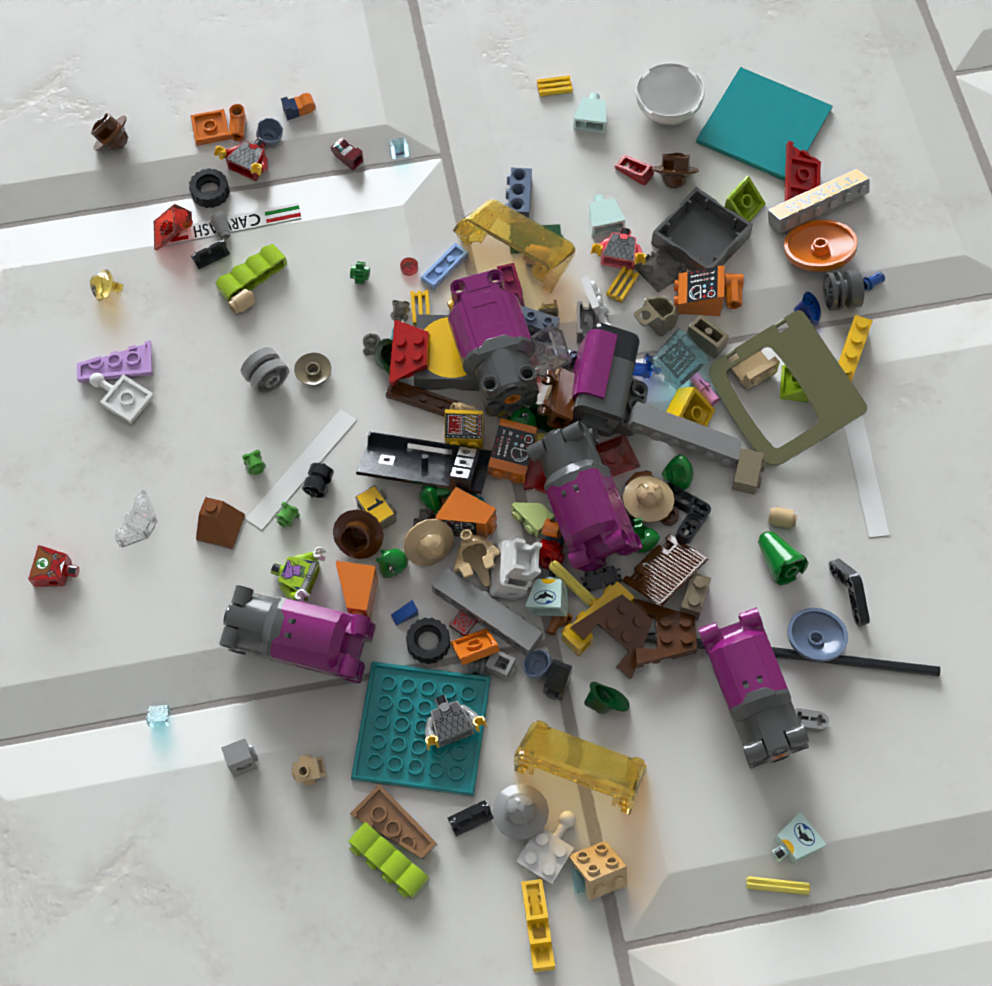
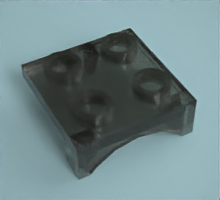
[635,248,687,293]

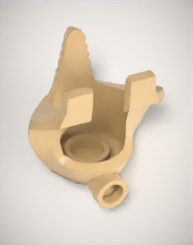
[454,529,500,587]

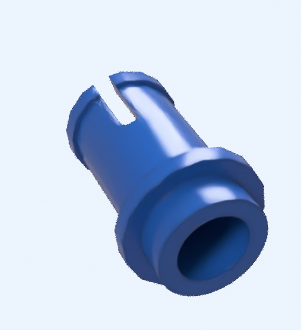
[863,271,885,290]

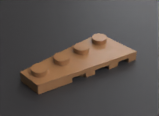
[350,784,438,859]

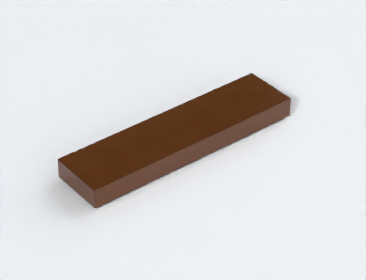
[385,381,460,417]

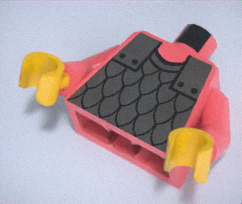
[590,228,646,271]

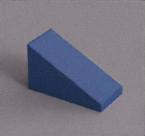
[391,600,419,626]

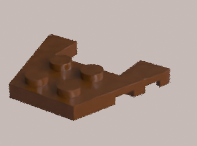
[570,594,653,679]
[634,599,697,668]

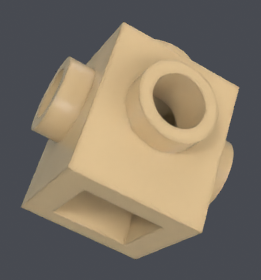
[292,754,327,786]

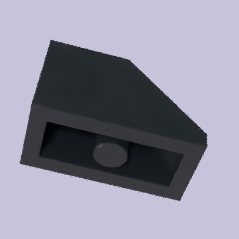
[543,659,572,700]

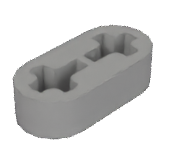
[795,708,829,732]

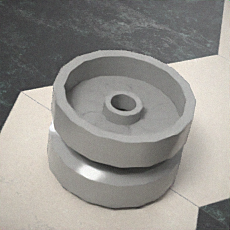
[240,347,289,395]

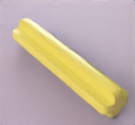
[549,560,595,606]
[746,876,810,895]

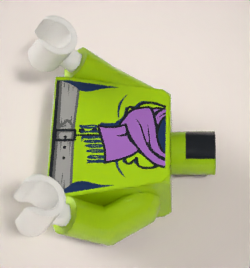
[271,546,327,603]

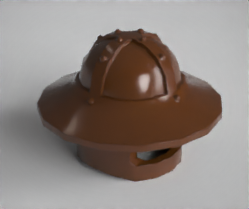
[91,113,129,151]
[652,153,699,189]
[333,509,384,559]

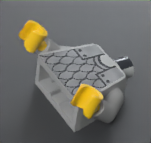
[425,695,488,750]

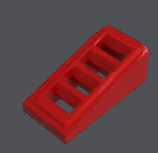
[614,155,654,186]

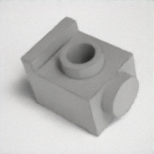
[485,651,517,681]

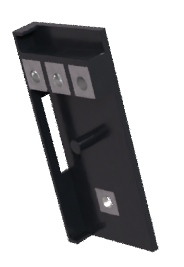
[356,431,492,495]

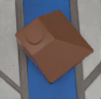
[196,497,245,549]

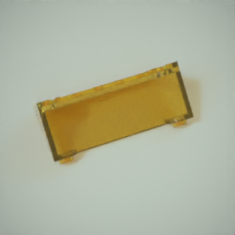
[453,199,576,293]
[514,720,647,815]

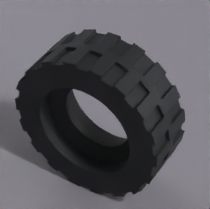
[189,168,230,208]
[406,617,450,664]

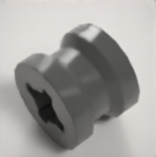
[468,656,487,676]

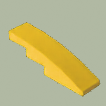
[521,879,555,972]

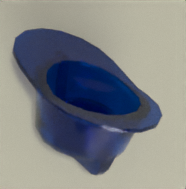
[794,291,821,325]

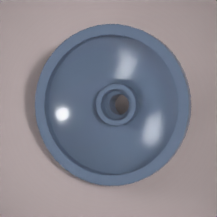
[787,608,848,662]

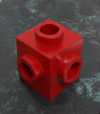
[539,538,565,570]

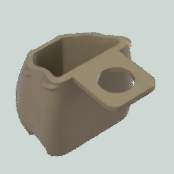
[634,296,678,337]

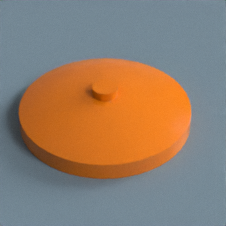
[784,220,857,272]

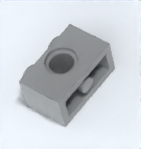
[221,738,259,777]

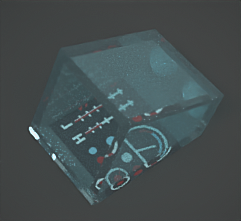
[649,328,710,390]

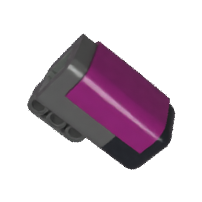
[571,323,648,437]

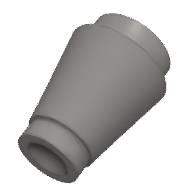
[210,212,231,240]

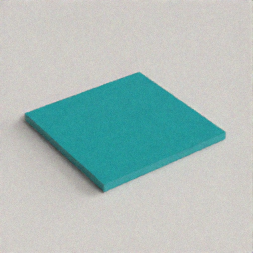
[696,67,833,181]
[351,661,491,797]

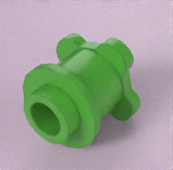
[242,450,266,475]
[275,502,300,528]

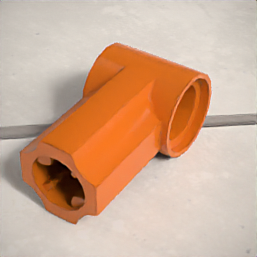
[229,104,247,141]
[724,273,744,309]

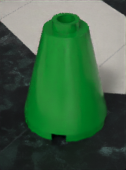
[758,531,809,586]

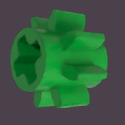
[350,261,370,284]

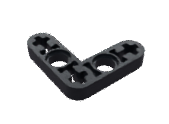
[667,483,711,544]
[829,558,870,627]

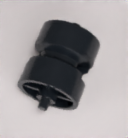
[302,463,334,498]

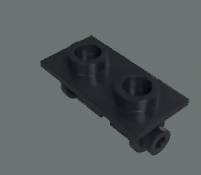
[191,240,230,269]
[580,565,622,592]
[447,800,493,837]

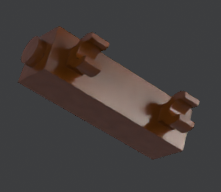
[537,368,575,429]

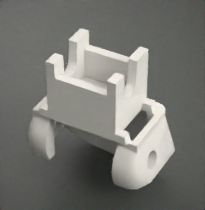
[489,538,542,600]

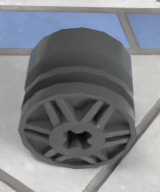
[823,269,864,311]

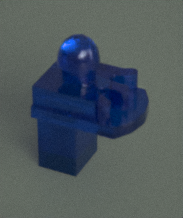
[632,353,661,378]

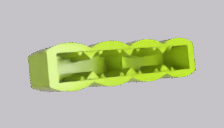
[215,244,287,302]
[348,822,429,899]

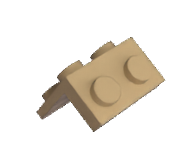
[728,351,780,390]
[570,842,627,900]

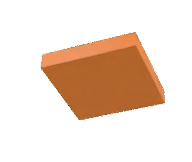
[190,109,230,146]
[450,628,500,666]

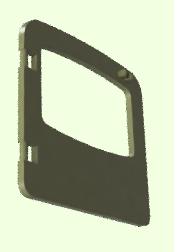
[709,310,867,466]

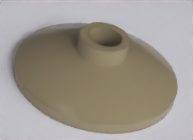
[294,352,331,386]

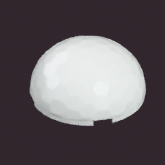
[635,62,705,125]

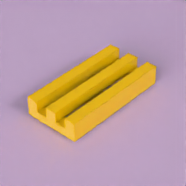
[537,75,573,97]
[606,266,639,303]
[410,290,430,325]

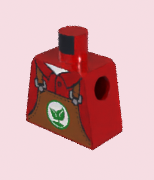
[28,545,80,587]

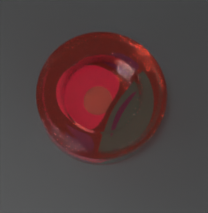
[400,257,418,276]

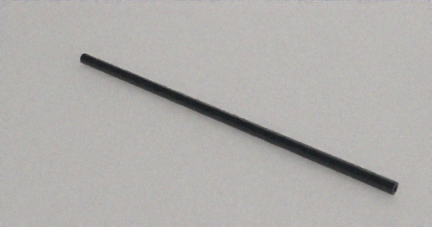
[645,633,941,676]

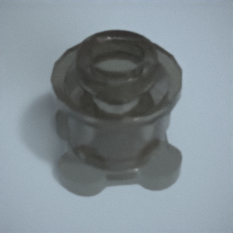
[538,299,559,317]
[390,300,411,322]
[363,333,381,356]
[413,507,436,526]

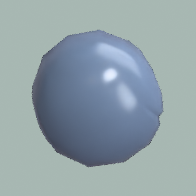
[256,118,283,146]
[523,649,552,680]

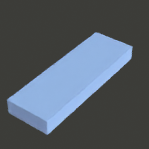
[420,243,469,290]

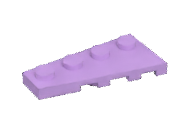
[77,340,153,383]

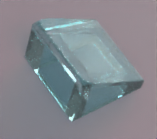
[388,138,409,159]
[146,705,169,727]

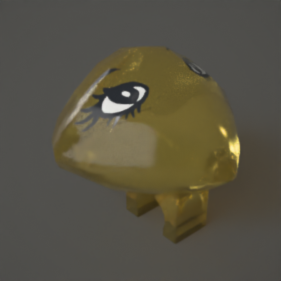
[90,269,123,301]

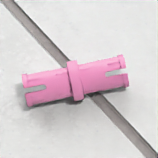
[688,371,720,406]

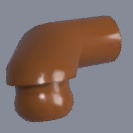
[545,613,573,636]

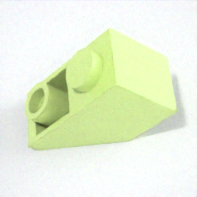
[511,502,555,538]

